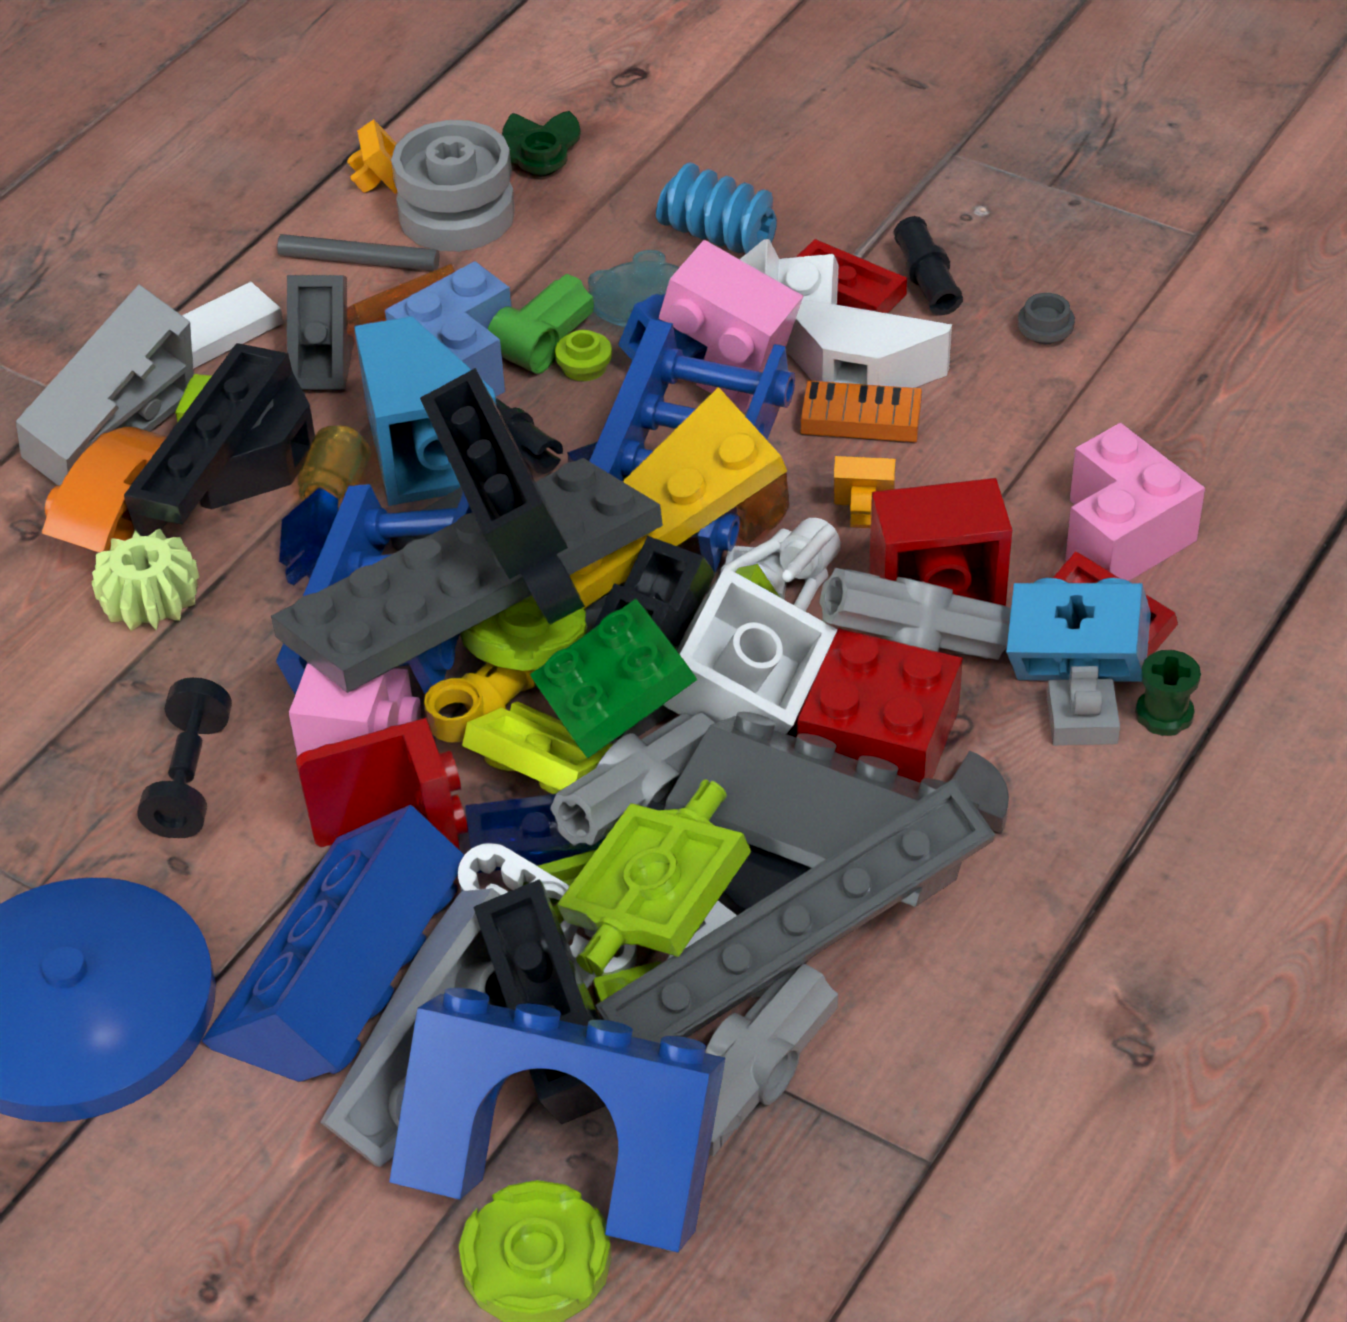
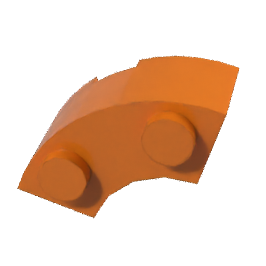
[42,427,166,553]

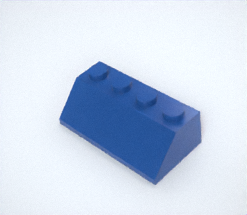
[202,805,464,1082]

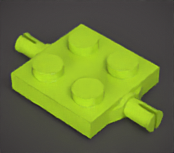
[557,779,751,976]

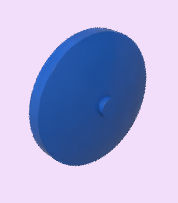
[0,878,216,1122]

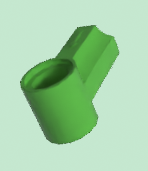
[488,274,594,374]

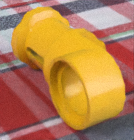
[424,662,536,742]

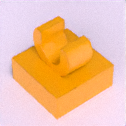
[347,119,398,194]
[834,456,896,528]

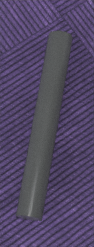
[277,234,440,271]

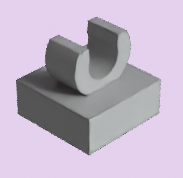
[1046,666,1120,746]

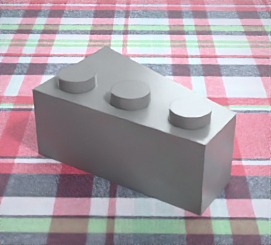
[15,284,194,485]

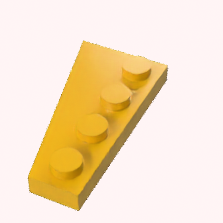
[569,387,787,608]

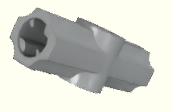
[819,568,1011,660]
[550,712,715,846]
[705,963,838,1157]

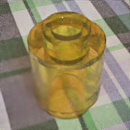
[297,425,371,514]

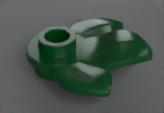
[502,111,581,176]

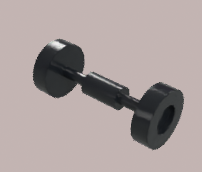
[137,677,232,838]

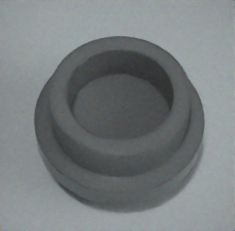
[1018,293,1075,344]

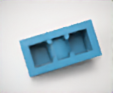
[1007,578,1151,682]

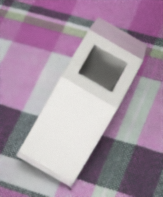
[786,299,952,388]

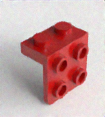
[296,718,468,850]

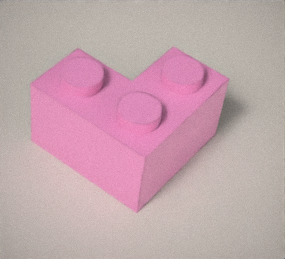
[658,240,803,413]
[1065,423,1205,581]
[289,664,421,757]

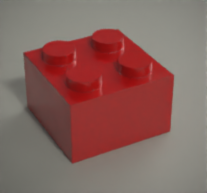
[869,478,1013,606]
[797,628,963,783]

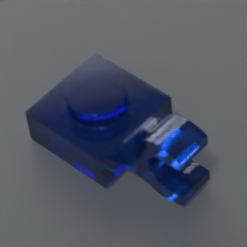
[279,487,338,586]

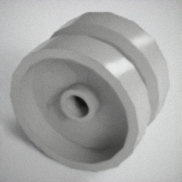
[391,120,515,252]

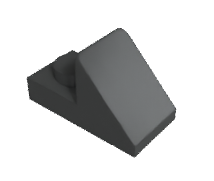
[287,275,354,390]

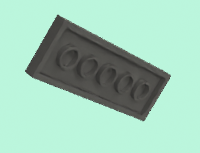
[271,458,663,693]

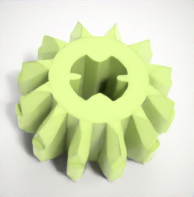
[92,529,199,631]

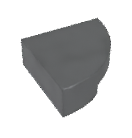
[951,751,1009,834]

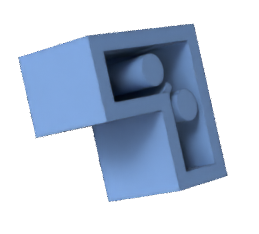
[385,261,511,397]

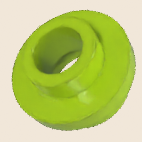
[555,330,612,381]

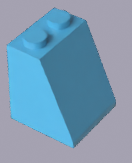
[354,316,496,506]

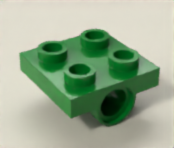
[529,599,697,759]

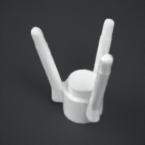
[721,518,841,612]

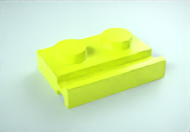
[462,701,613,795]

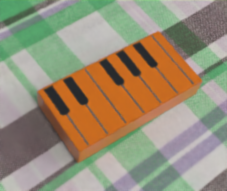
[801,380,922,442]

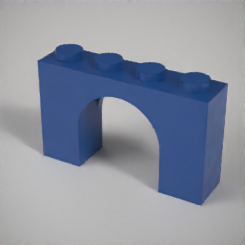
[389,988,726,1253]

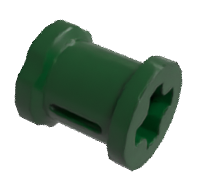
[1135,650,1201,736]

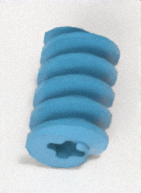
[656,162,777,254]

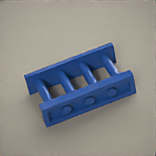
[589,319,795,572]
[276,484,472,695]

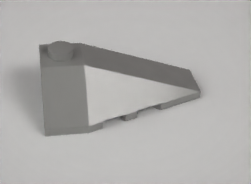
[320,888,596,1167]

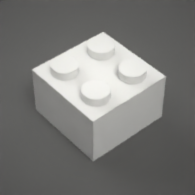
[663,567,837,734]

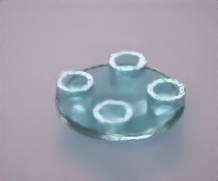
[588,250,680,327]

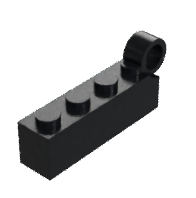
[420,368,585,625]

